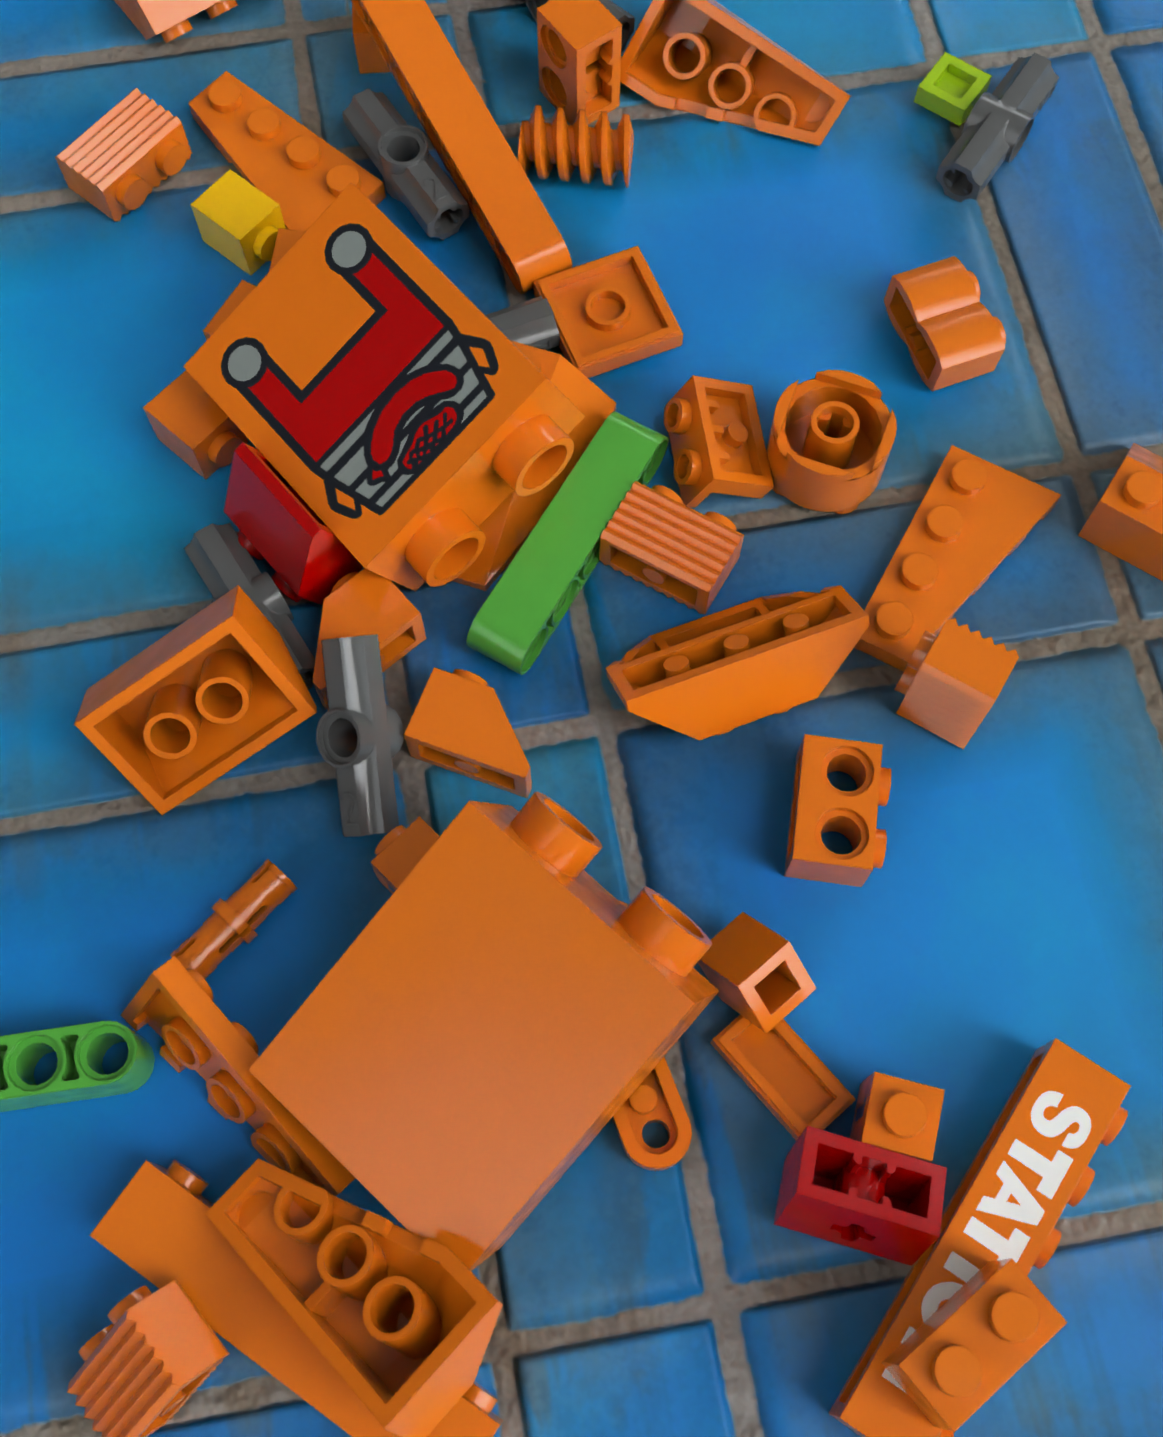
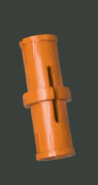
[170,859,297,979]

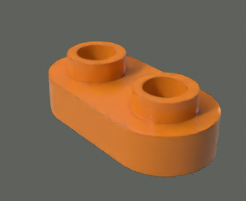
[612,1057,692,1171]

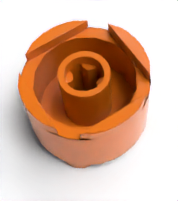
[766,370,897,514]

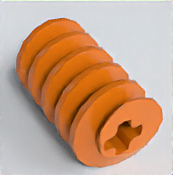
[518,105,634,188]

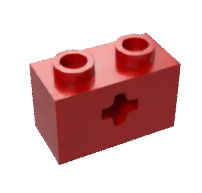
[774,1126,947,1266]

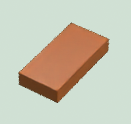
[710,1014,856,1141]

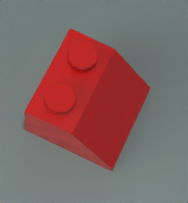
[224,442,363,605]

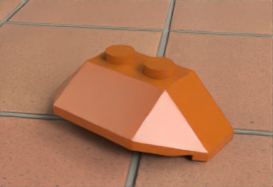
[606,585,870,741]

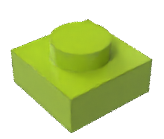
[914,52,992,126]

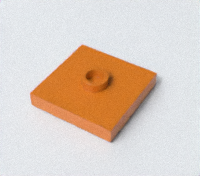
[533,246,683,378]

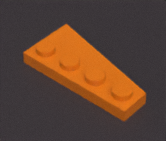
[188,71,386,231]
[854,445,1061,671]
[121,956,355,1196]

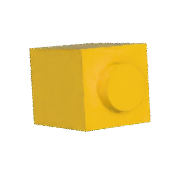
[190,169,286,276]

